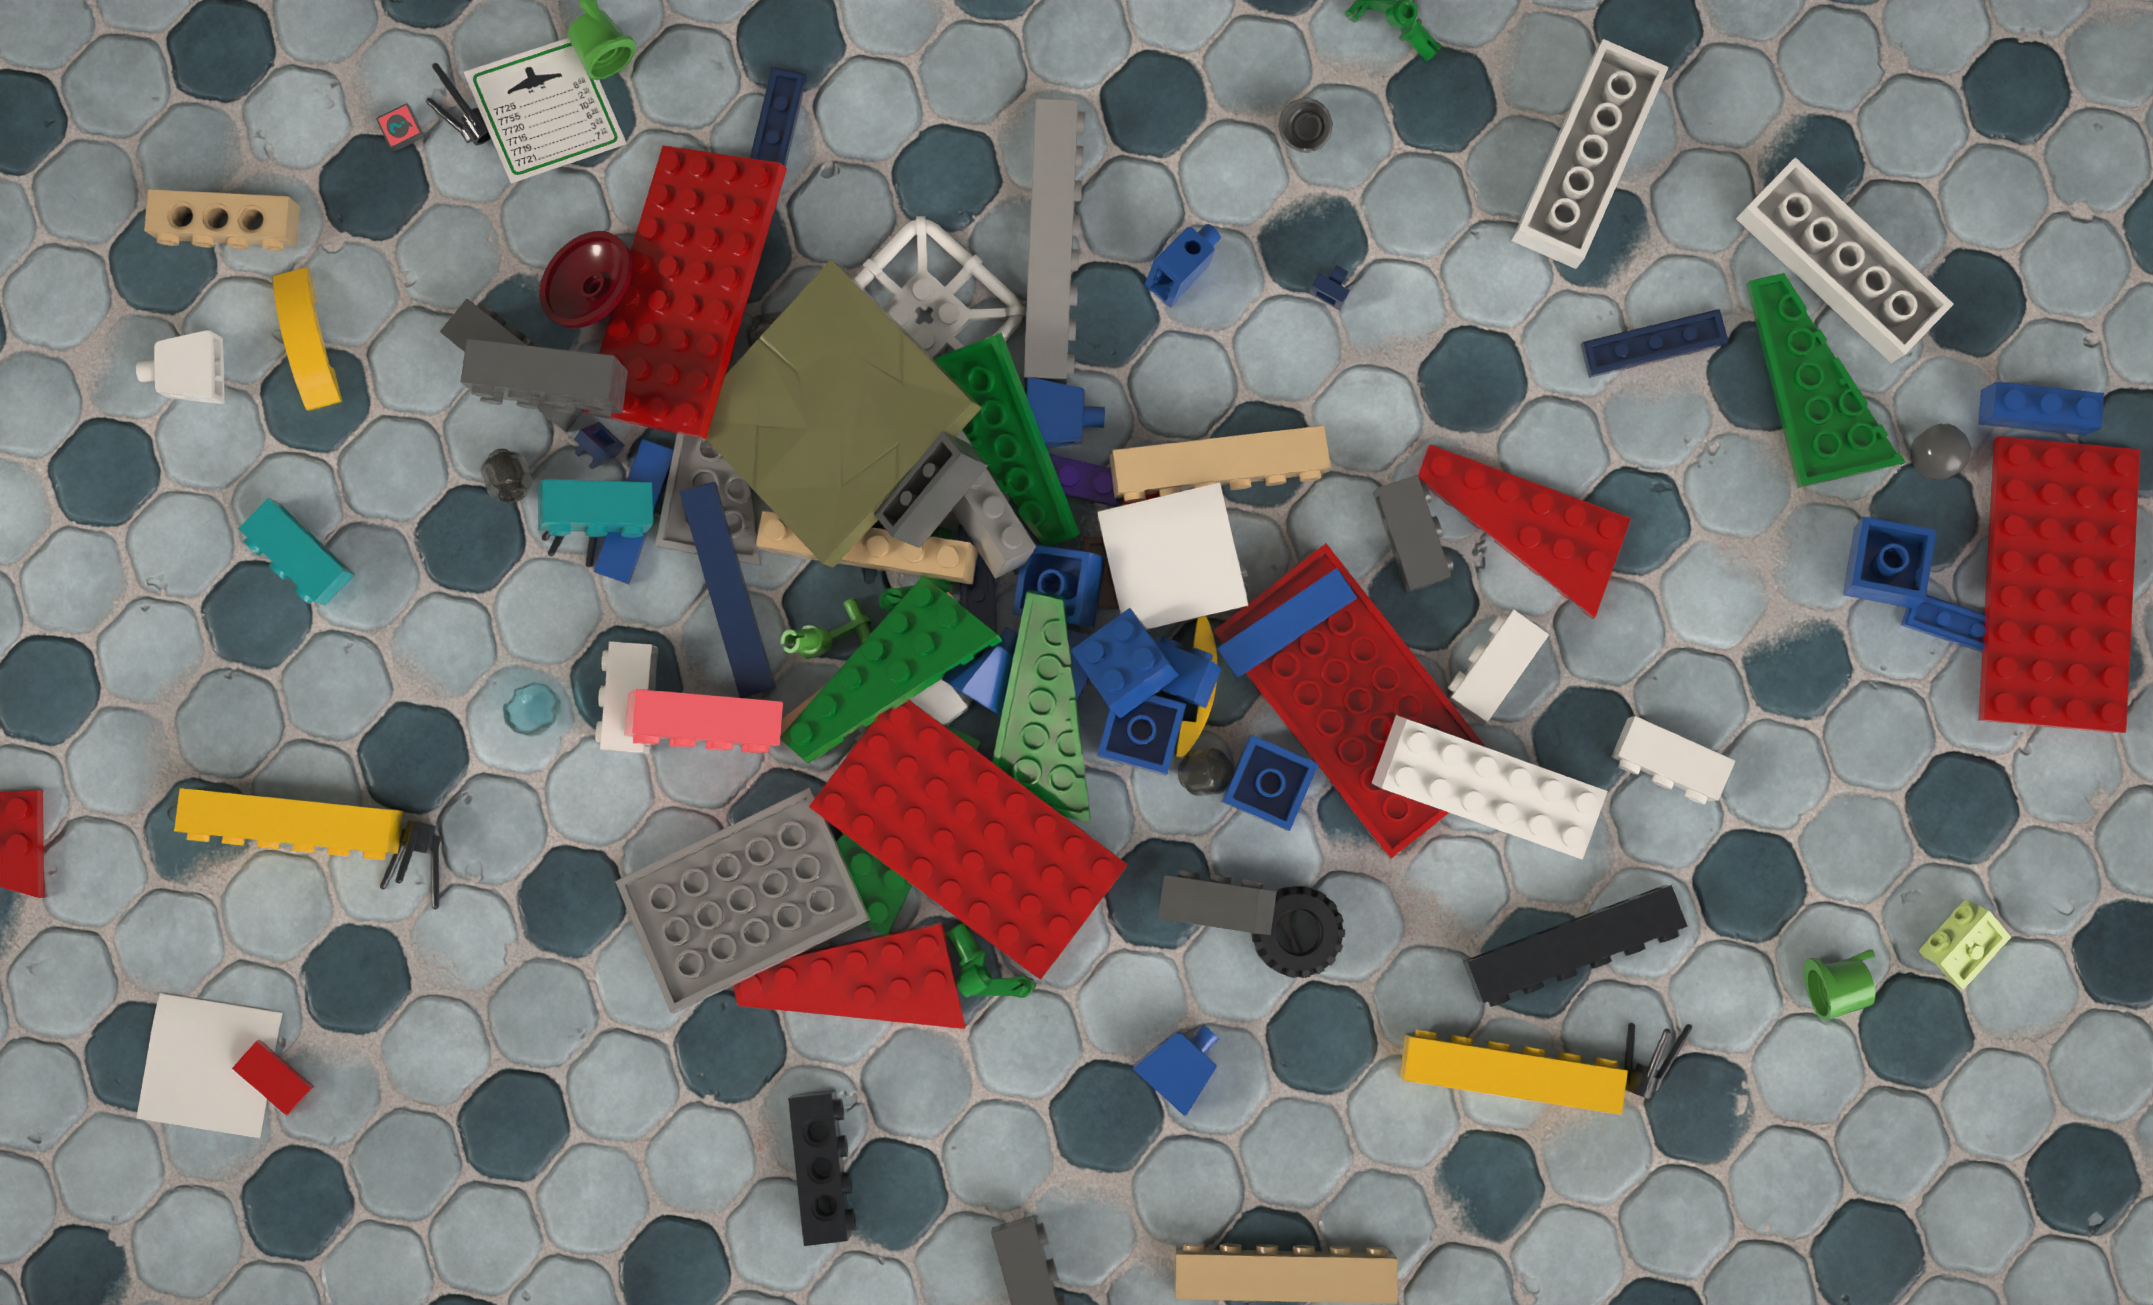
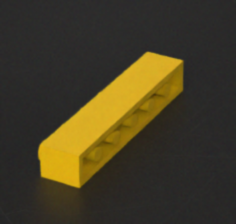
[174,788,403,860]
[1399,1029,1628,1115]

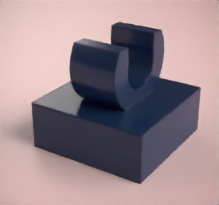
[1309,265,1350,311]
[574,422,625,469]

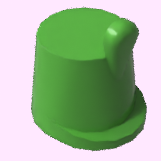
[567,0,636,80]
[1804,949,1875,1021]

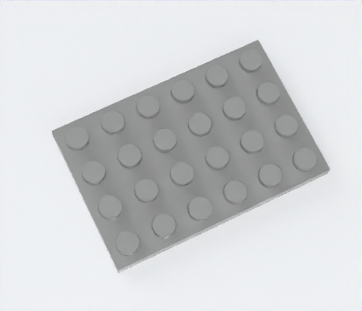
[615,788,870,1014]

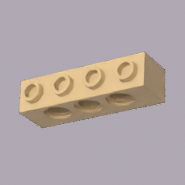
[144,189,300,251]

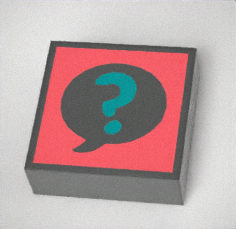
[376,103,425,152]

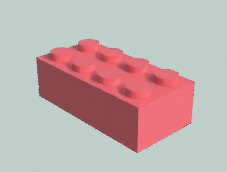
[624,689,783,754]

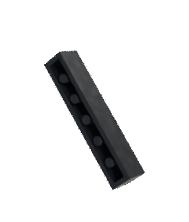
[1463,885,1688,1007]

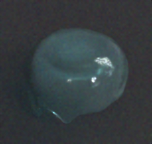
[502,682,562,737]

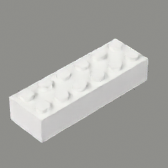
[1511,39,1669,269]
[1736,157,1954,364]
[1372,715,1608,860]

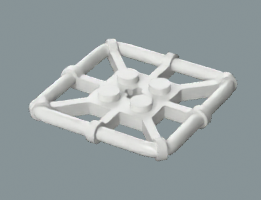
[854,216,1026,359]

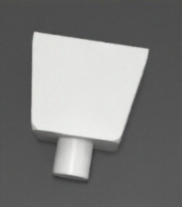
[136,330,225,404]

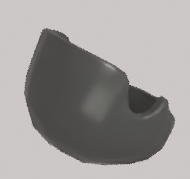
[1278,97,1333,153]
[1910,423,1972,481]

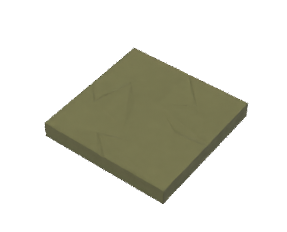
[706,259,982,568]

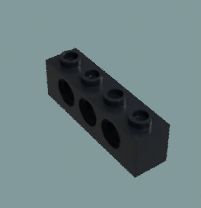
[788,1090,856,1246]

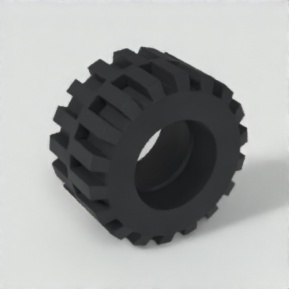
[1251,886,1345,978]

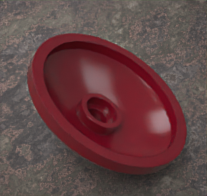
[539,231,633,329]

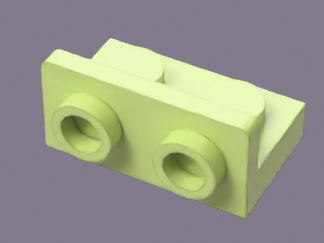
[1919,900,2011,990]

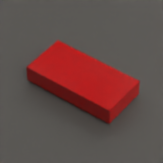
[232,1039,314,1116]

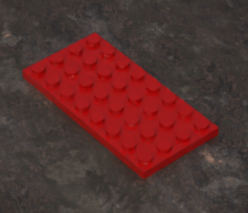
[582,145,787,439]
[1978,436,2140,734]
[1212,543,1486,859]
[809,699,1128,980]

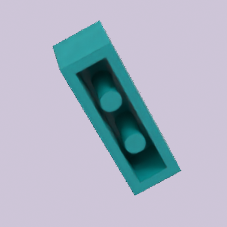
[537,479,653,538]
[238,498,355,606]

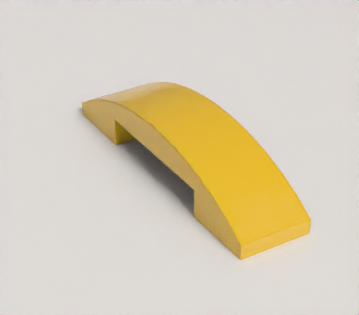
[273,267,342,411]
[1175,616,1217,759]

